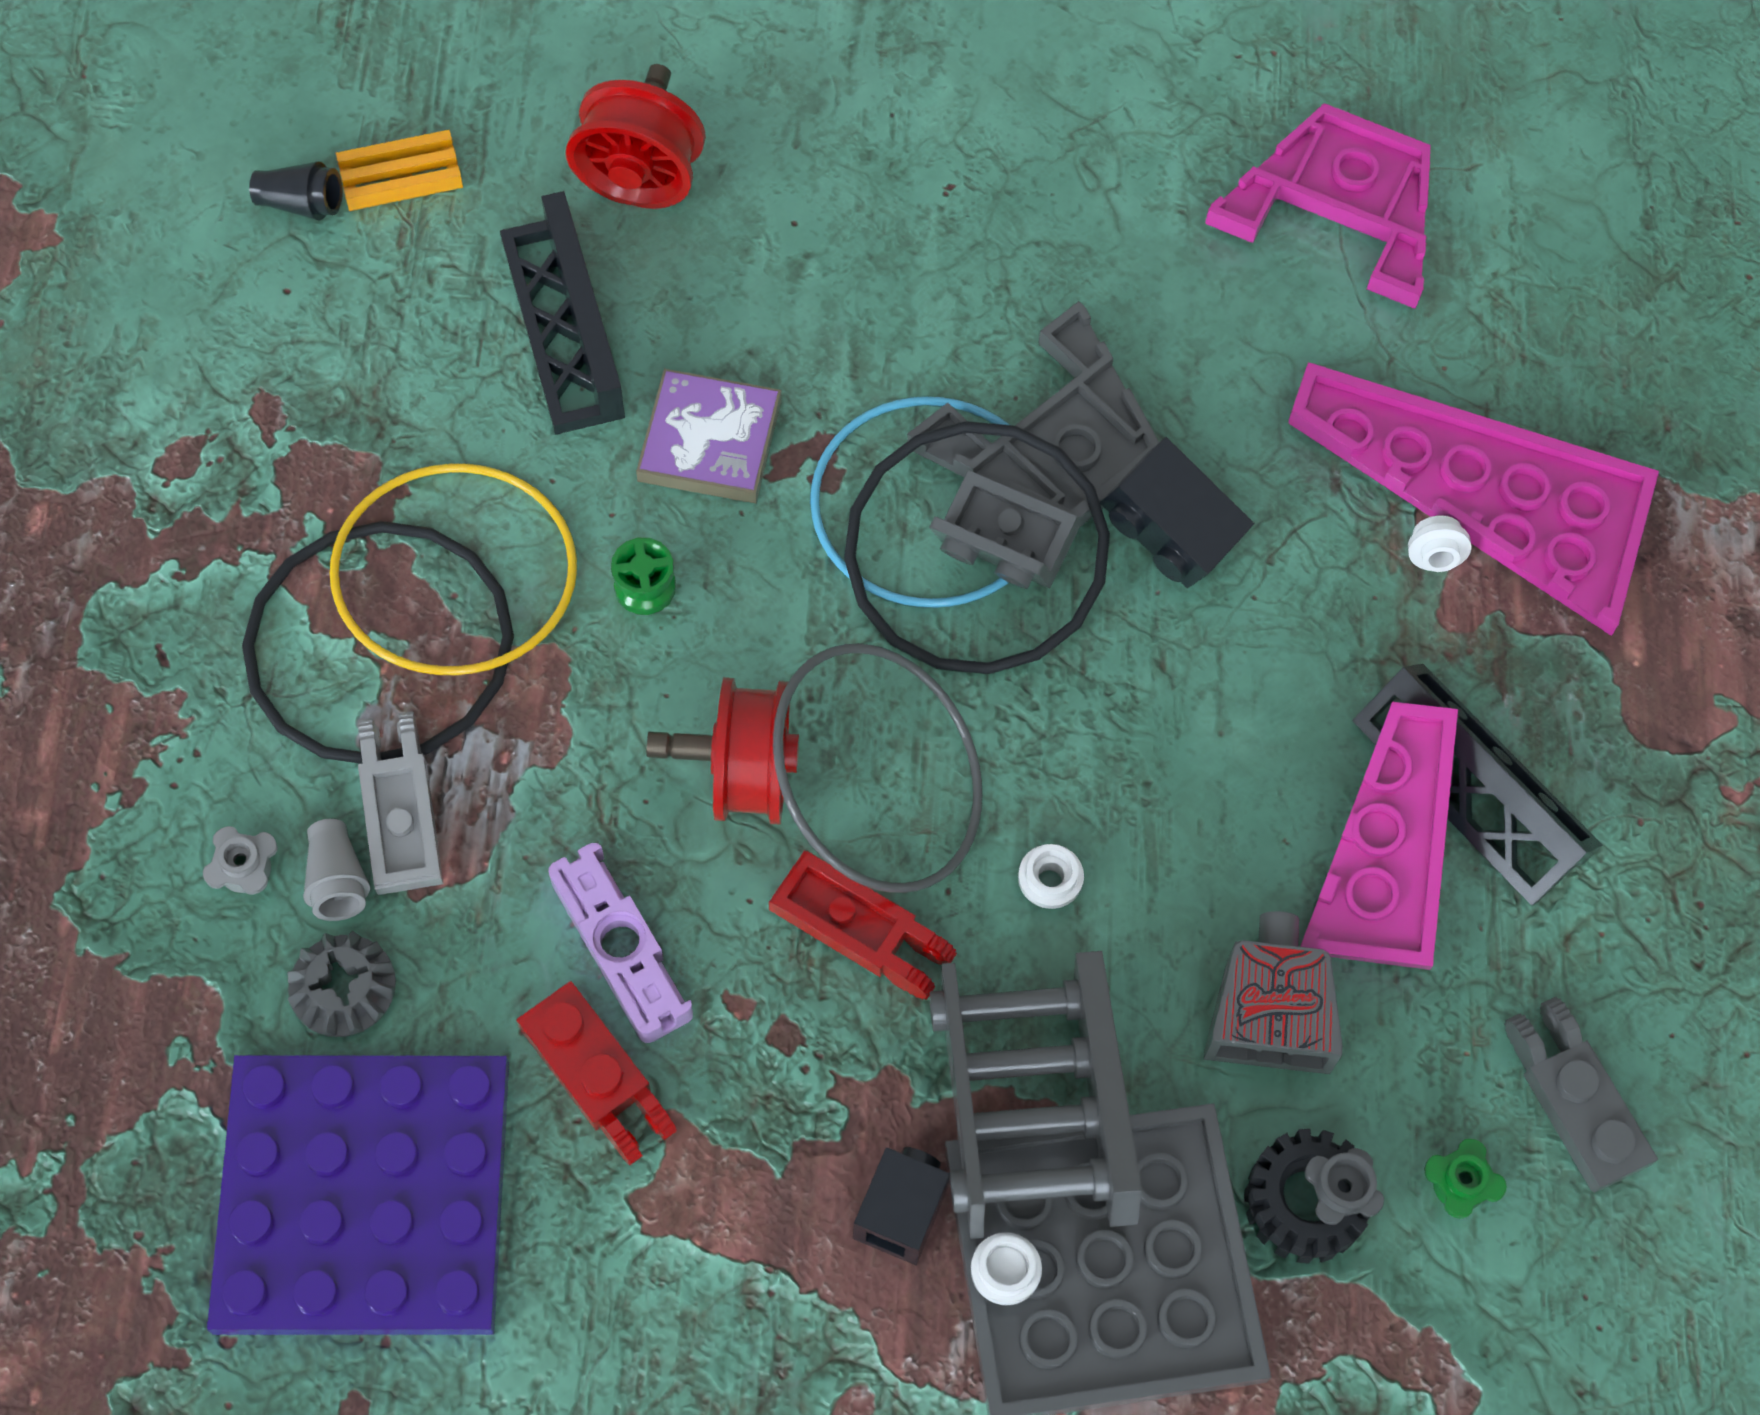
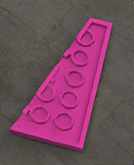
[1288,362,1659,636]

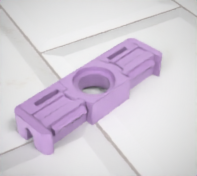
[548,843,693,1043]

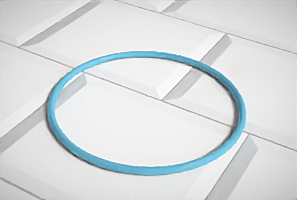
[810,396,1009,608]

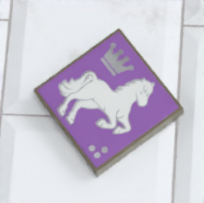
[636,369,782,504]

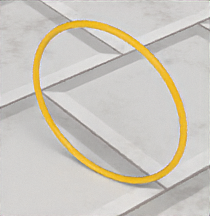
[329,464,577,675]

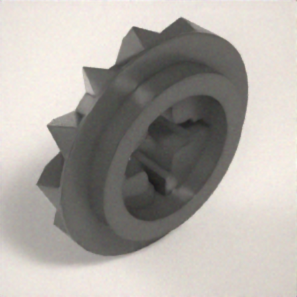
[287,930,396,1037]

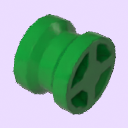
[611,537,676,615]

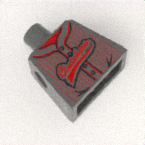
[1204,911,1343,1074]

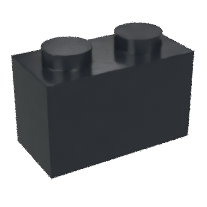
[1100,437,1255,589]

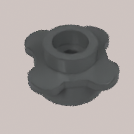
[1305,1148,1384,1225]

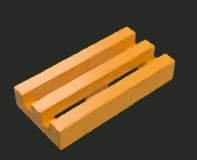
[336,129,463,211]

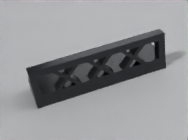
[499,191,625,435]
[1352,664,1603,906]

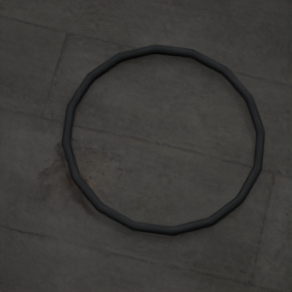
[844,421,1110,674]
[242,521,514,764]

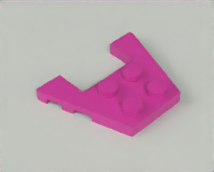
[1205,103,1431,309]

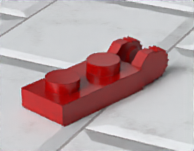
[769,850,957,1000]
[516,981,677,1166]

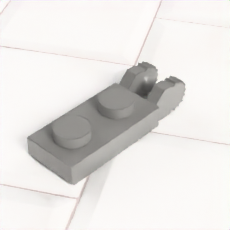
[358,711,444,895]

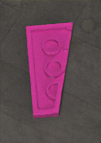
[1300,702,1458,970]

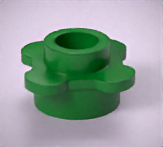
[1424,1139,1507,1219]

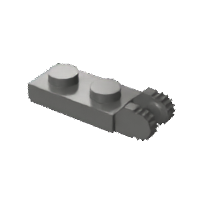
[1504,997,1658,1193]

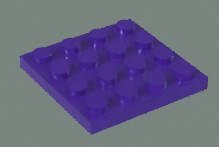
[207,1055,509,1335]

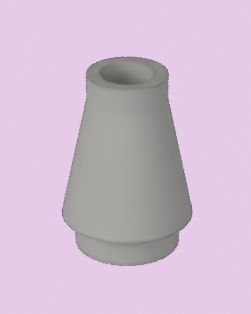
[303,819,370,921]

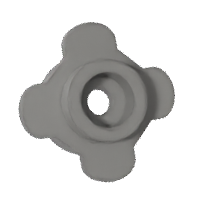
[203,826,278,895]

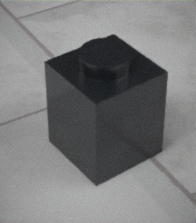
[853,1147,950,1265]

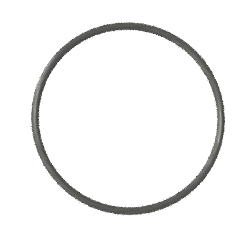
[773,643,982,893]

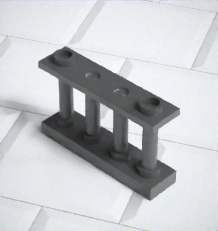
[930,951,1142,1239]

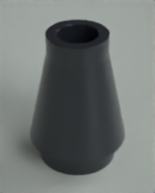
[249,161,343,221]

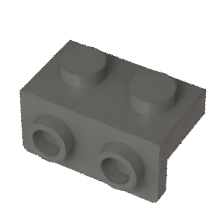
[929,470,1082,589]

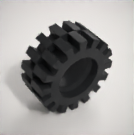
[1244,1128,1371,1264]

